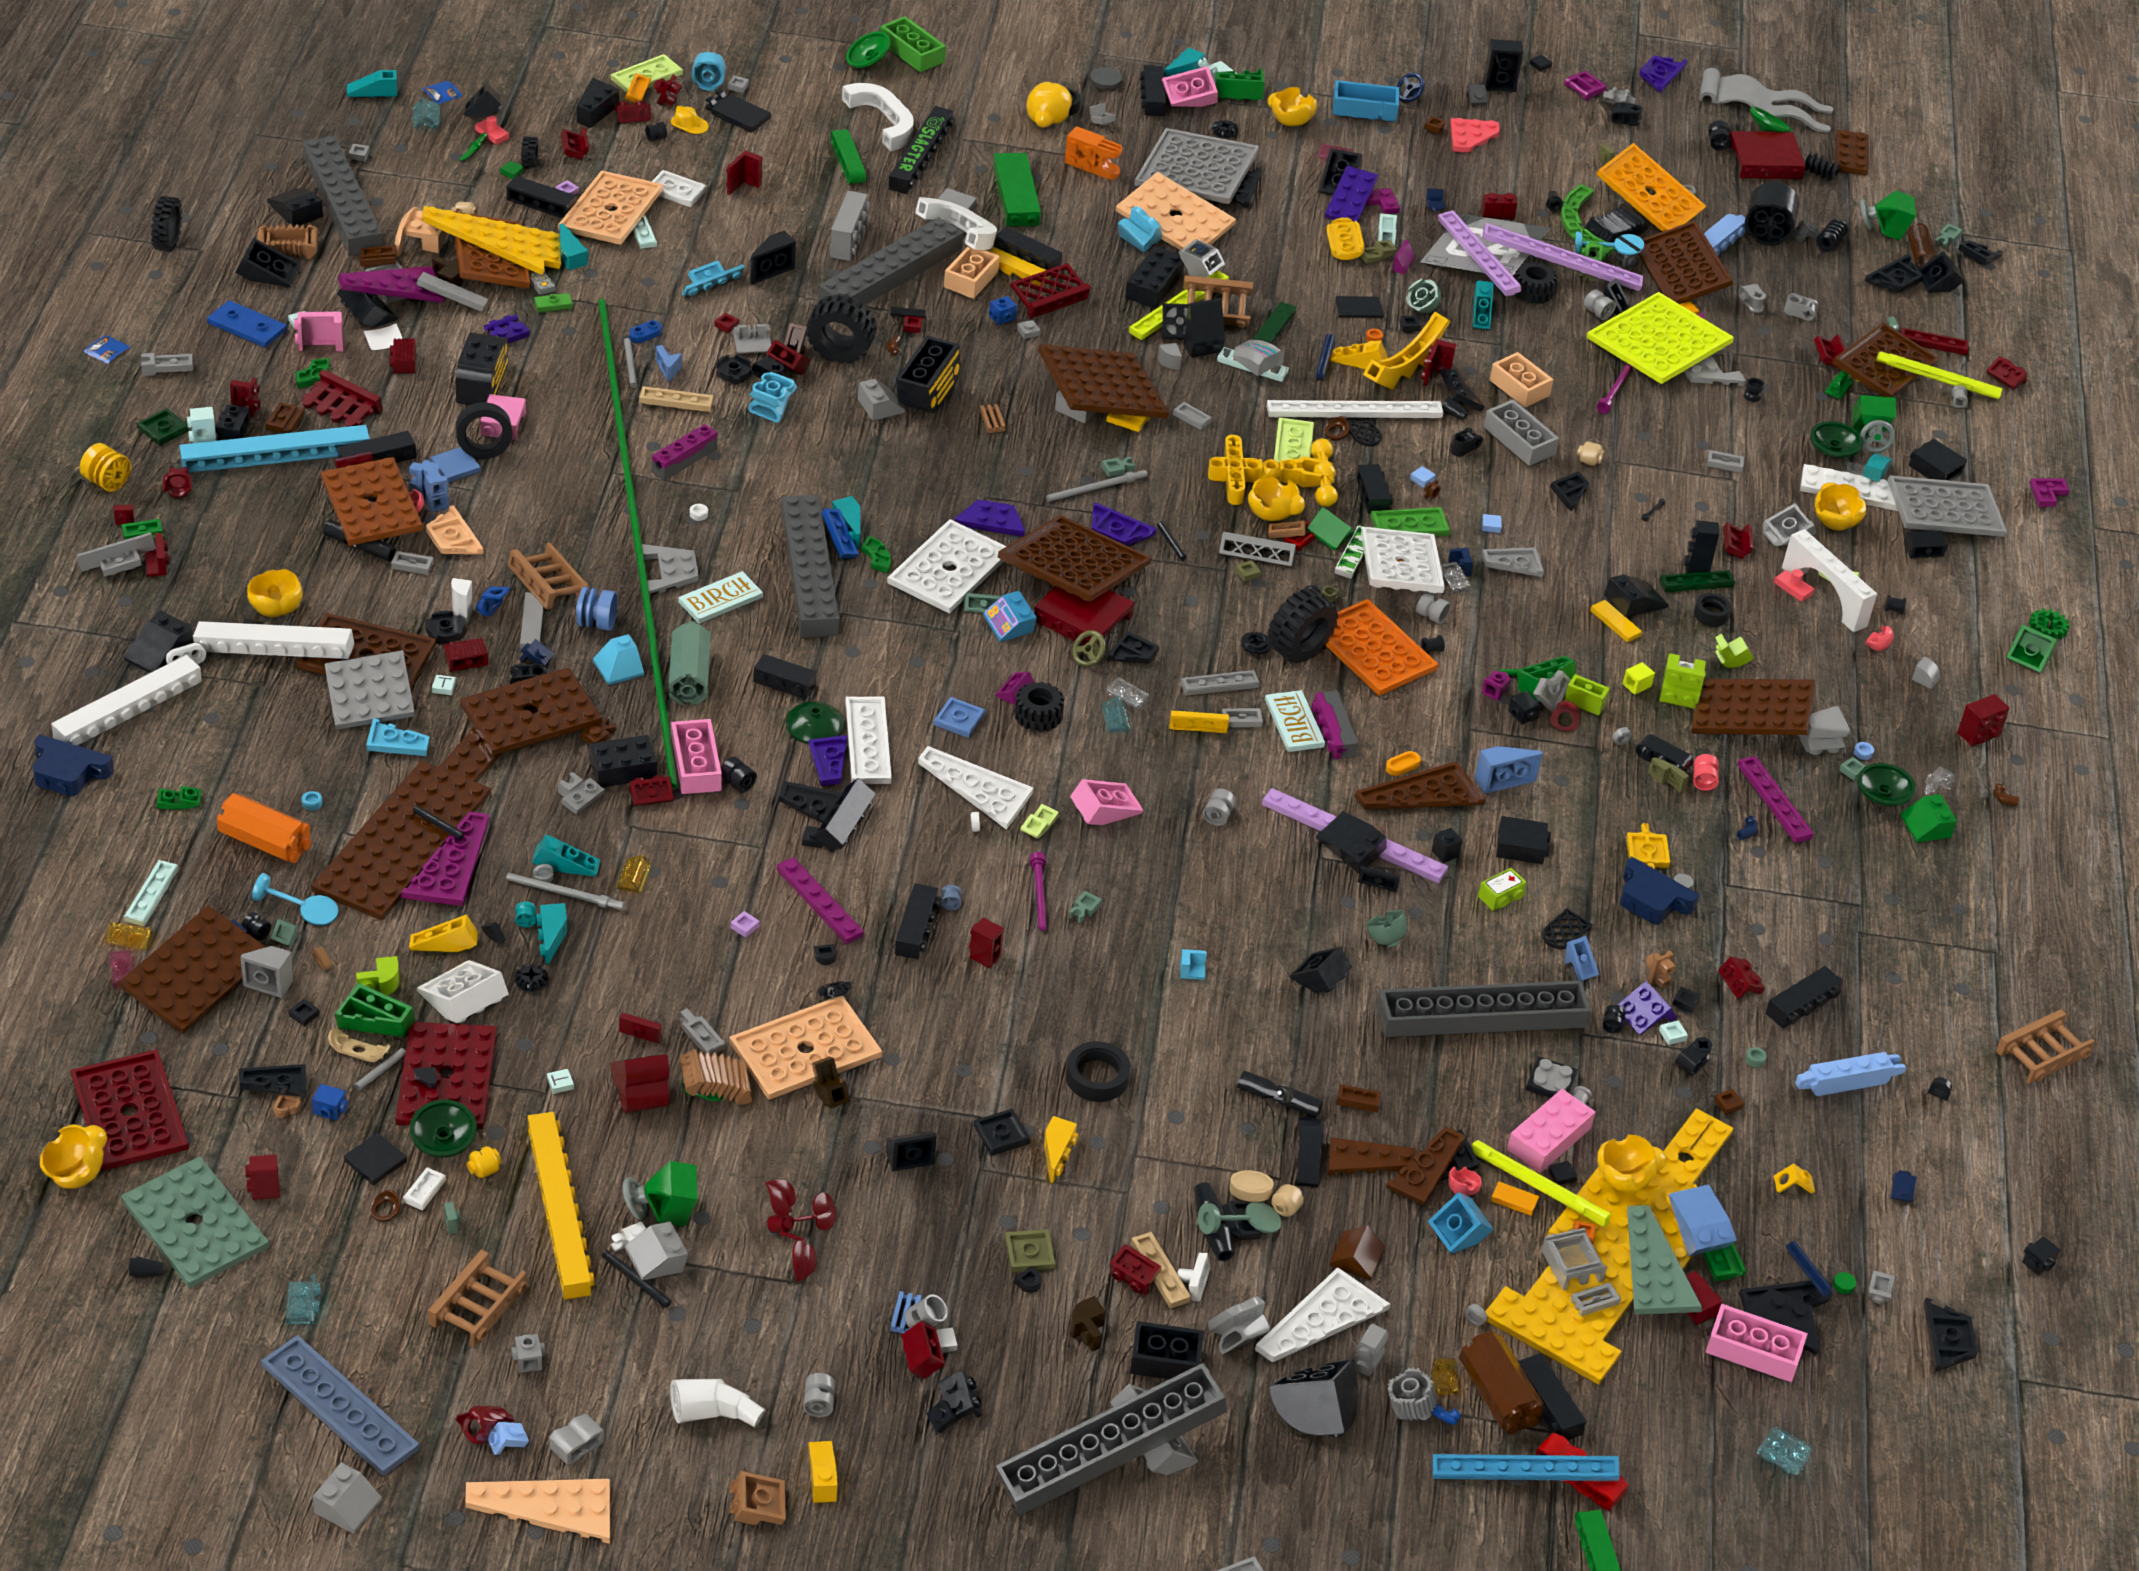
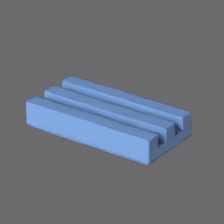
[890,1291,922,1333]

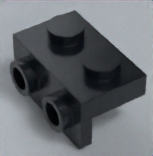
[938,1370,982,1422]

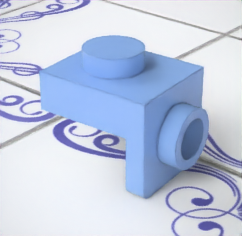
[488,1422,529,1455]

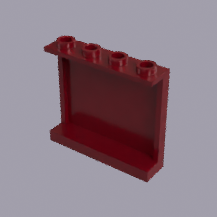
[1729,131,1806,179]
[1034,586,1134,646]

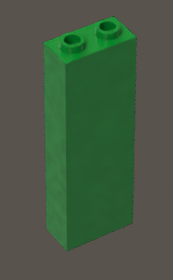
[993,153,1041,227]

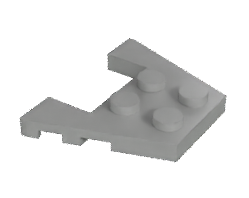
[1684,348,1746,386]
[642,544,699,596]

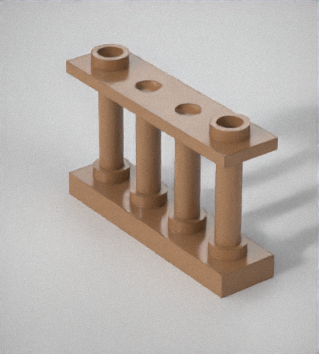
[1183,275,1253,328]
[508,542,588,609]
[1996,1009,2095,1084]
[428,1249,528,1348]

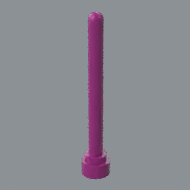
[1597,364,1632,414]
[1029,852,1047,931]

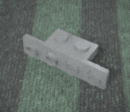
[77,533,156,577]

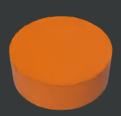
[1366,329,1383,342]

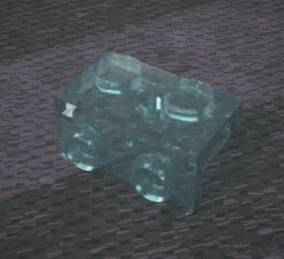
[412,97,440,130]
[1757,1426,1813,1475]

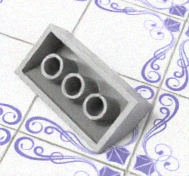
[1110,1384,1198,1475]

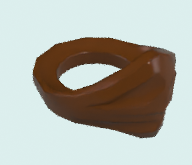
[1325,416,1349,440]
[370,1190,401,1222]

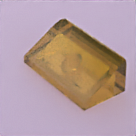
[616,855,651,893]
[105,922,154,950]

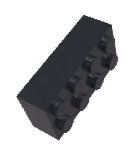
[1125,246,1185,309]

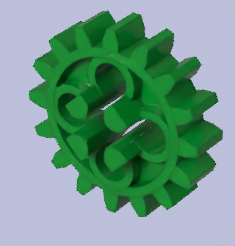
[2028,608,2070,640]

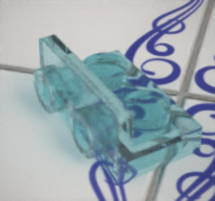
[286,1274,321,1324]

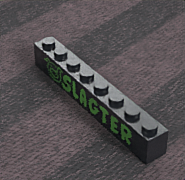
[888,106,955,194]

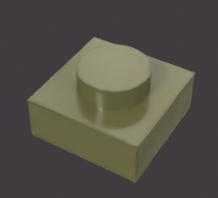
[1598,143,1615,164]
[1235,560,1261,582]

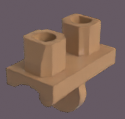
[1646,950,1676,989]

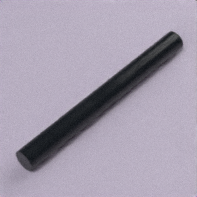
[602,1250,672,1308]

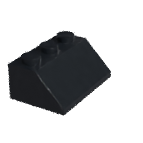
[463,83,501,116]
[337,288,398,328]

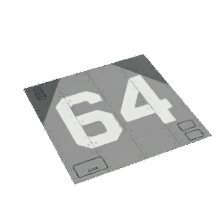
[1420,214,1550,276]

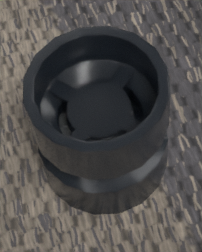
[1708,120,1731,150]
[721,756,757,793]

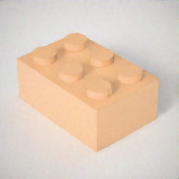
[944,246,1000,299]
[1489,352,1554,407]

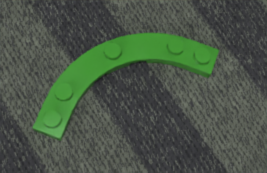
[1561,184,1615,259]

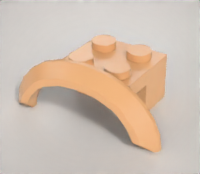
[395,207,449,256]

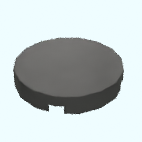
[1090,67,1122,90]

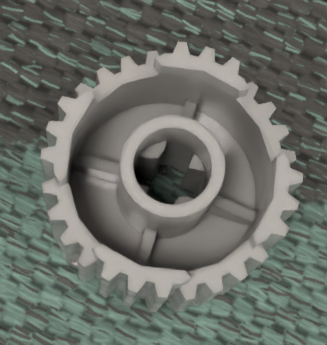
[1387,1367,1437,1421]

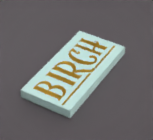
[678,571,763,624]
[1265,690,1325,752]

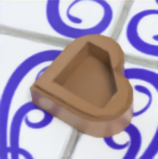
[311,946,333,971]
[273,1094,302,1118]

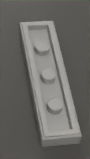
[416,272,489,311]
[520,592,544,649]
[1181,670,1260,696]

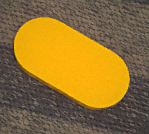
[1326,218,1364,260]

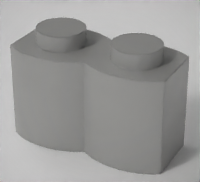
[1354,1324,1388,1376]
[550,1414,604,1465]

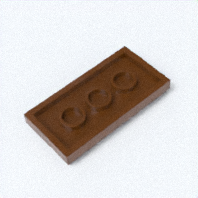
[1835,130,1869,176]

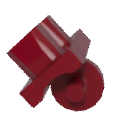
[653,74,682,106]

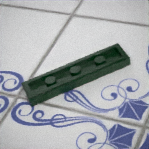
[1253,301,1296,344]
[1659,570,1735,592]

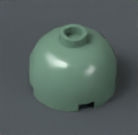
[1406,279,1441,314]
[1366,910,1408,947]

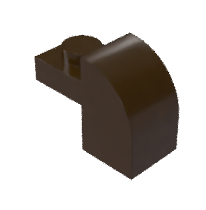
[432,256,462,287]
[811,1056,850,1108]
[1070,1296,1106,1352]

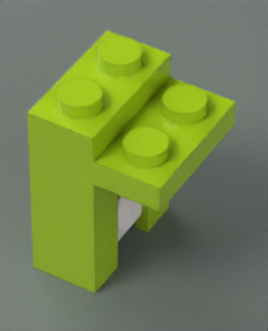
[1659,653,1706,709]

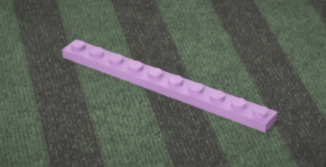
[1438,210,1521,296]
[1482,223,1643,291]
[1262,788,1448,884]

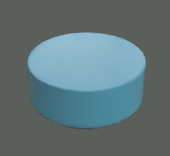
[301,791,322,811]

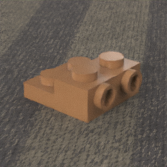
[729,1471,786,1525]

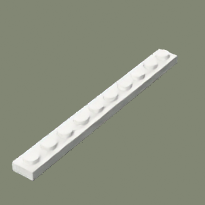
[1267,400,1443,418]

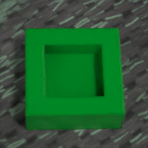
[500,161,524,179]

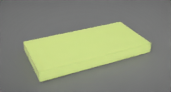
[611,54,683,92]
[1274,418,1314,463]

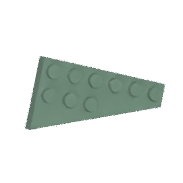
[1627,1205,1702,1315]

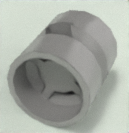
[1583,289,1616,320]
[1416,591,1451,624]
[1203,789,1236,826]
[905,1294,948,1328]
[803,1373,835,1417]

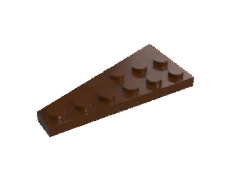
[1354,761,1486,810]

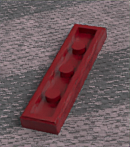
[1900,328,1969,355]

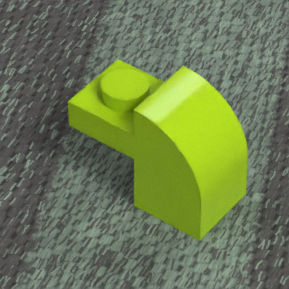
[1715,634,1754,668]
[356,956,399,995]

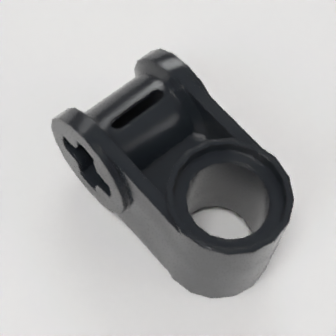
[1611,103,1643,126]
[752,356,784,378]
[1450,427,1483,457]
[510,664,547,684]
[1675,1037,1713,1076]

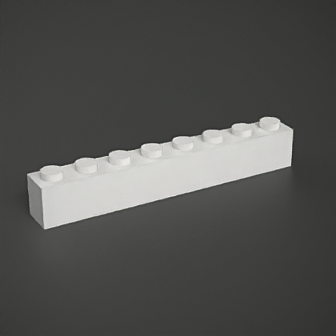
[193,622,354,659]
[51,655,202,746]

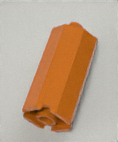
[217,793,312,863]

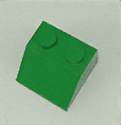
[2006,624,2058,673]
[1900,794,1957,843]

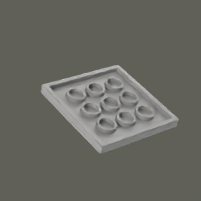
[325,650,415,730]

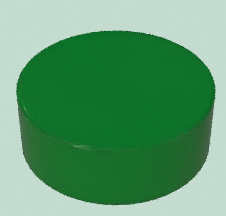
[1833,1272,1856,1294]

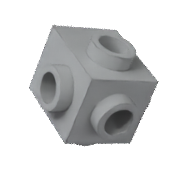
[511,1334,545,1373]

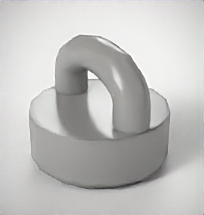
[533,864,553,883]

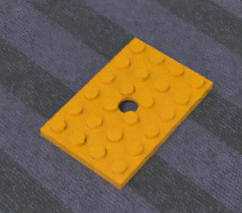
[1596,143,1706,232]

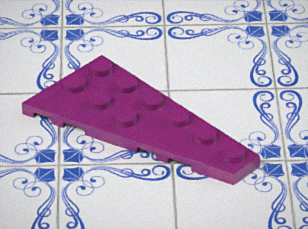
[338,266,444,303]
[401,812,489,906]

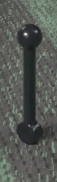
[1641,499,1666,521]

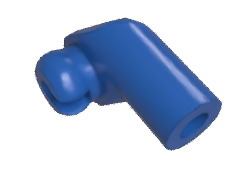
[1431,1403,1461,1425]

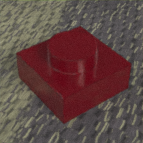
[714,313,739,333]
[903,315,923,333]
[114,505,135,525]

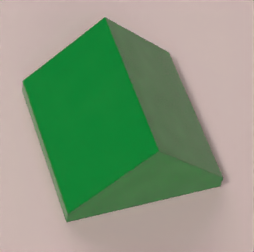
[1306,507,1355,551]

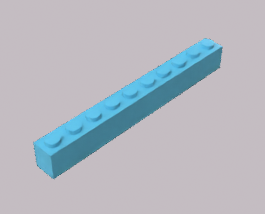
[179,425,369,473]

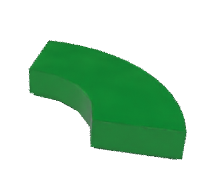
[295,358,330,388]
[861,536,891,573]

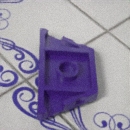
[1639,56,1688,92]
[955,499,1025,537]
[1092,502,1157,546]

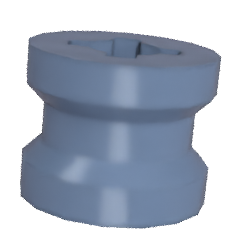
[941,885,962,911]

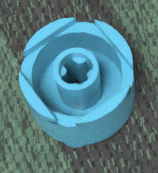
[692,52,726,91]

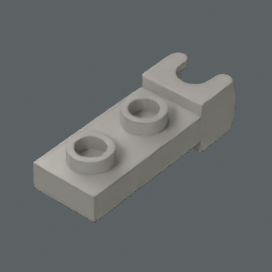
[141,353,193,376]

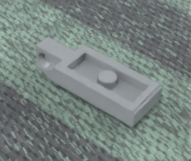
[680,1008,725,1056]

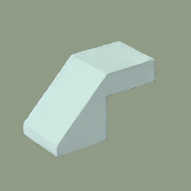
[1378,213,1397,246]

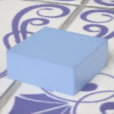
[1410,466,1436,488]
[1482,514,1501,533]

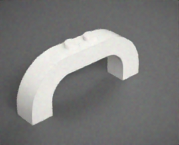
[842,83,914,152]
[915,197,997,250]

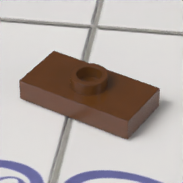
[1336,1084,1381,1113]

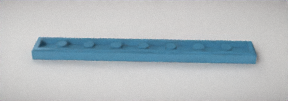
[1433,1454,1619,1481]

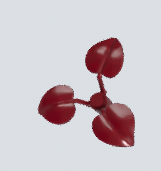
[765,1179,837,1282]

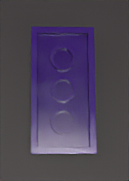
[1325,166,1378,222]

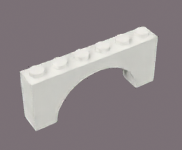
[1782,529,1877,632]

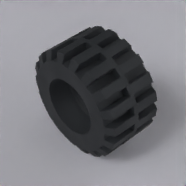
[1514,262,1557,304]
[1014,682,1064,732]

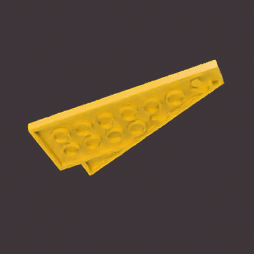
[422,206,561,275]

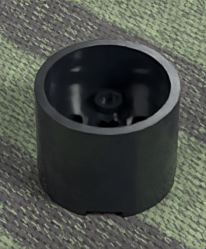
[1745,182,1800,246]

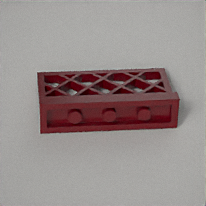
[1010,263,1091,319]

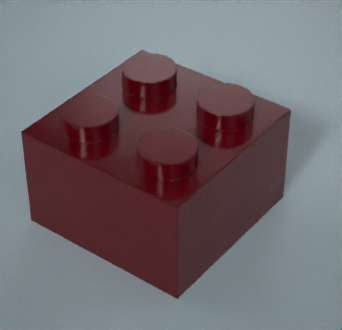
[1957,694,2010,747]

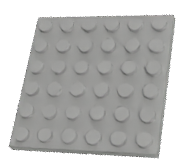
[1135,128,1259,204]

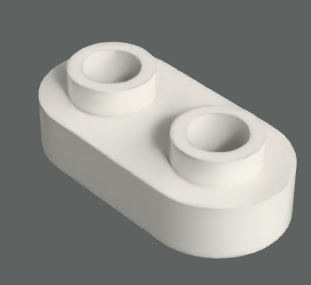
[166,643,206,664]

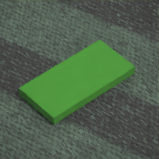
[1371,507,1450,536]

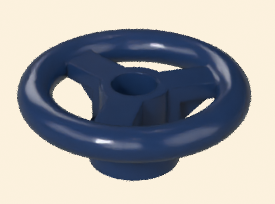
[1397,72,1425,103]

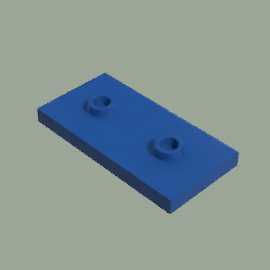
[207,300,287,348]

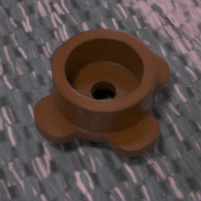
[1424,480,1441,499]

